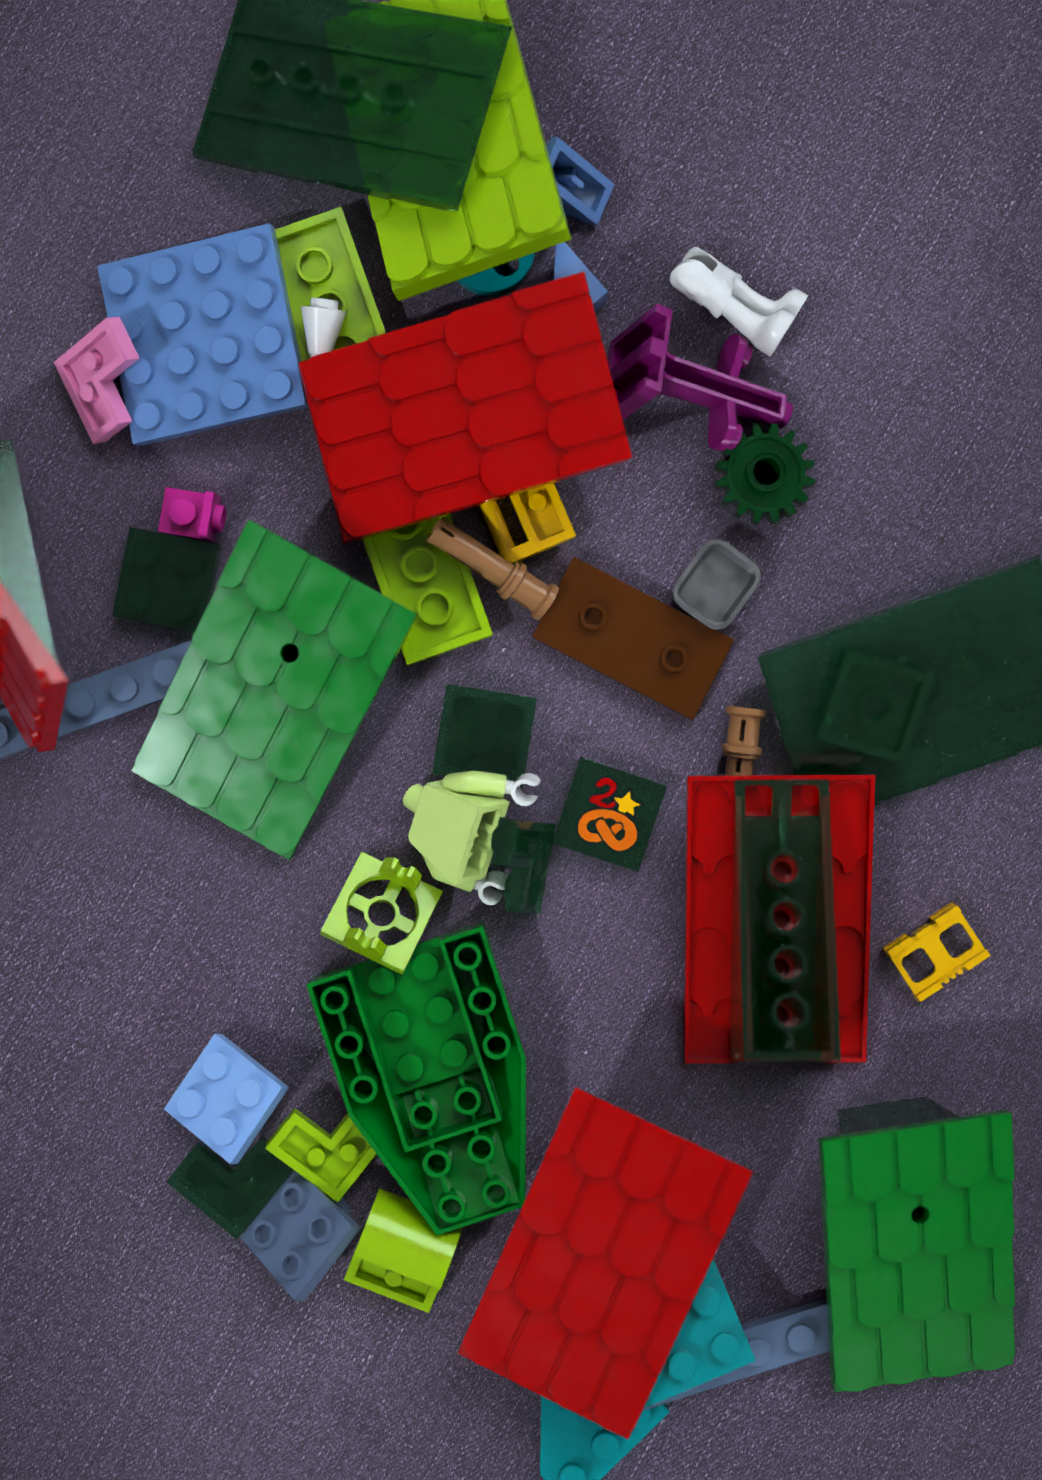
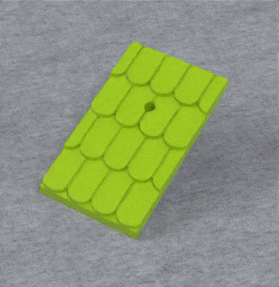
[325,0,572,301]

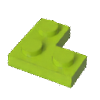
[265,1107,376,1202]

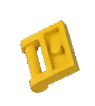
[479,483,576,564]

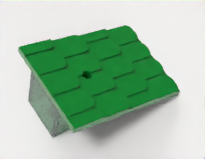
[131,519,418,860]
[818,1096,1015,1393]

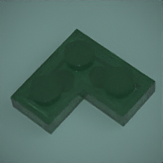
[491,817,556,913]
[166,1136,293,1239]

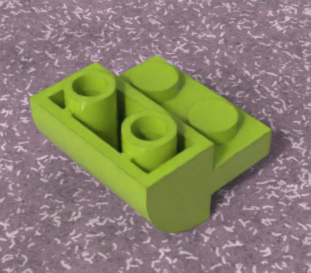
[344,1188,463,1313]

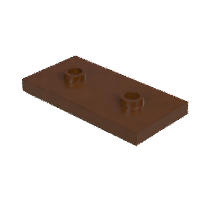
[532,556,734,721]

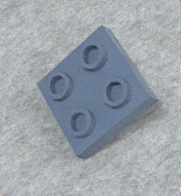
[240,1170,361,1302]

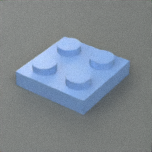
[164,1034,289,1164]

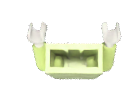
[403,771,541,905]

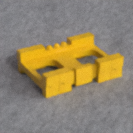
[882,902,991,1002]

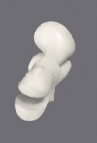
[670,247,809,357]

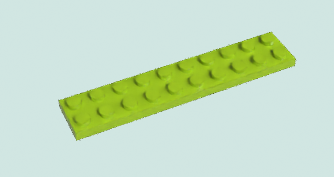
[275,207,493,666]

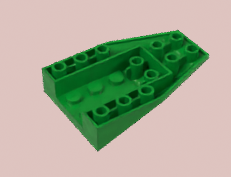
[306,921,526,1235]

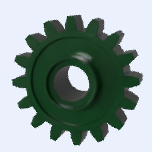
[714,423,815,525]

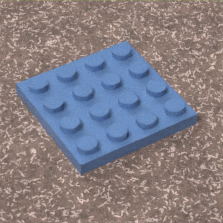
[97,223,308,446]

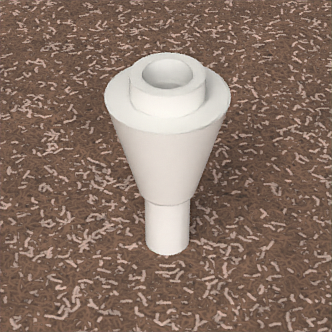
[301,298,347,358]

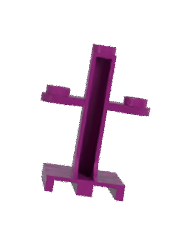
[607,303,793,451]

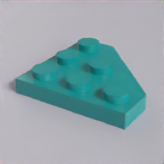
[540,1396,670,1480]

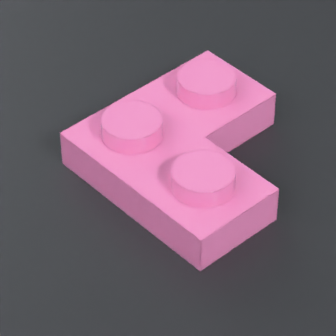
[53,317,140,444]

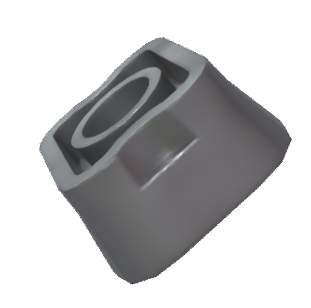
[672,539,761,630]

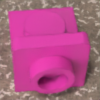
[158,487,227,543]

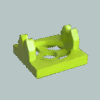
[320,852,443,975]

